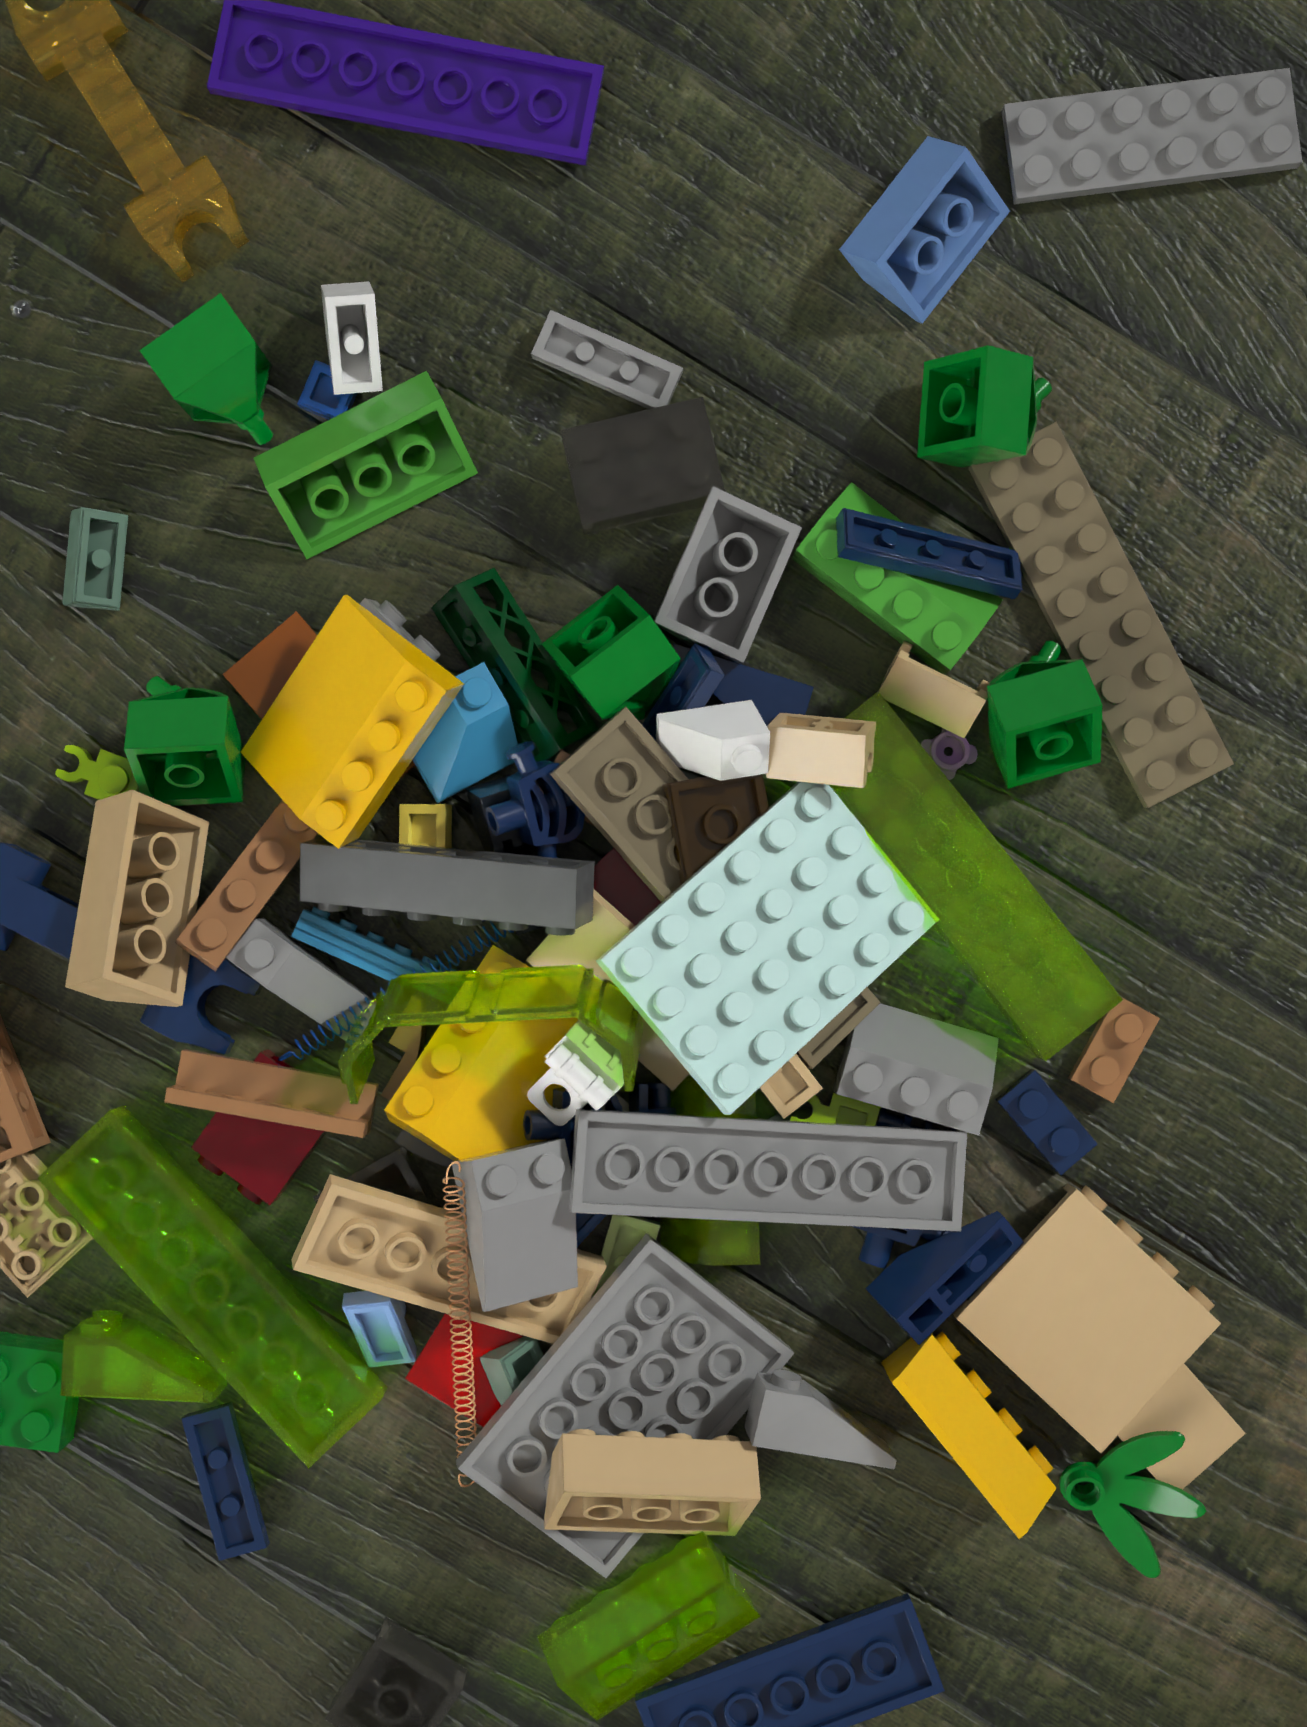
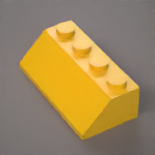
[881,1331,1056,1539]

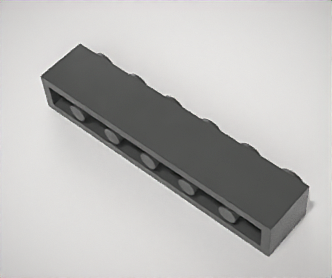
[300,837,594,936]

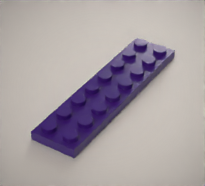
[207,0,604,166]

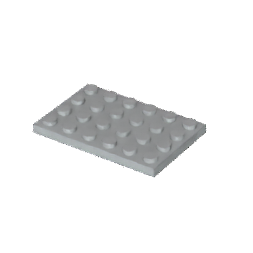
[456,1233,794,1578]

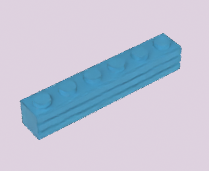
[291,906,469,1009]

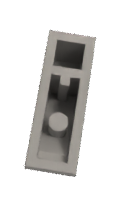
[226,919,379,1044]
[744,1369,897,1469]

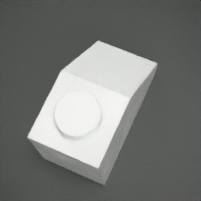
[321,281,383,395]
[656,700,770,781]

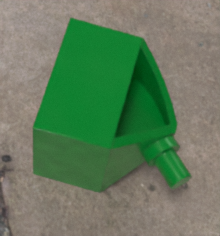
[139,293,273,445]
[917,345,1052,468]
[541,585,681,721]
[987,641,1103,789]
[124,676,246,806]

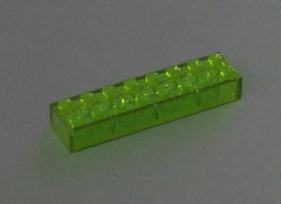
[829,692,1123,1061]
[38,1105,388,1469]

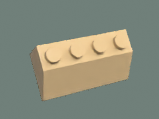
[65,790,209,1007]
[544,1429,761,1536]

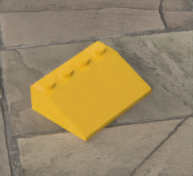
[241,595,464,849]
[384,945,585,1161]

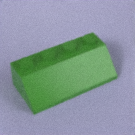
[254,371,478,559]
[792,482,1003,675]

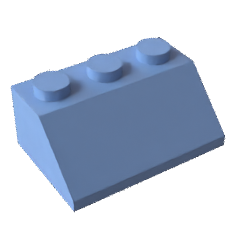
[839,136,1010,323]

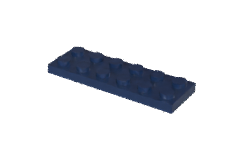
[635,1593,945,1727]

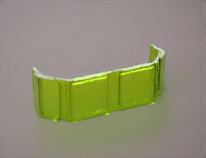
[338,965,643,1104]

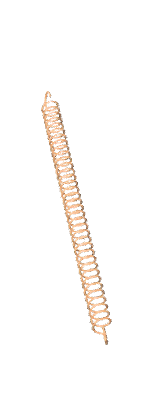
[442,1161,477,1487]

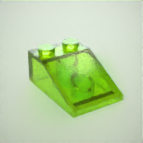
[61,1310,231,1403]

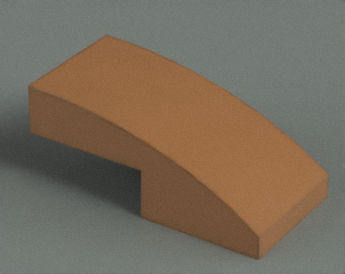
[381,998,427,1100]

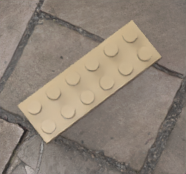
[291,1174,607,1344]

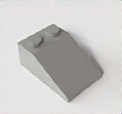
[451,1138,578,1312]

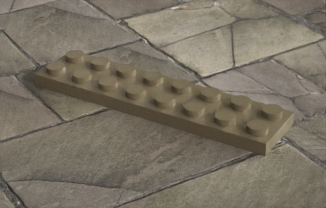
[969,421,1234,809]
[550,707,881,1069]

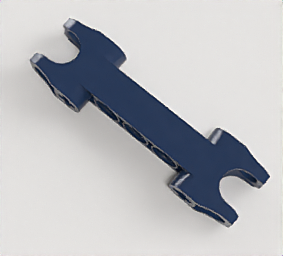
[0,842,263,1055]

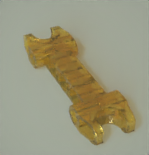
[4,0,249,283]

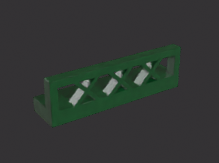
[431,568,598,762]

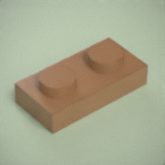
[1068,994,1160,1103]

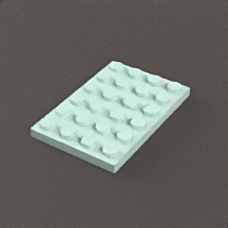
[596,782,939,1115]

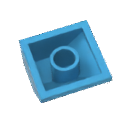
[413,662,518,804]

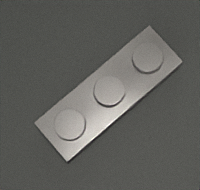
[531,310,683,416]

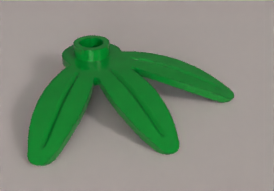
[1059,1431,1206,1578]

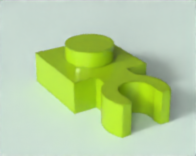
[55,745,140,800]
[790,1093,880,1126]

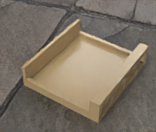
[953,1183,1221,1453]

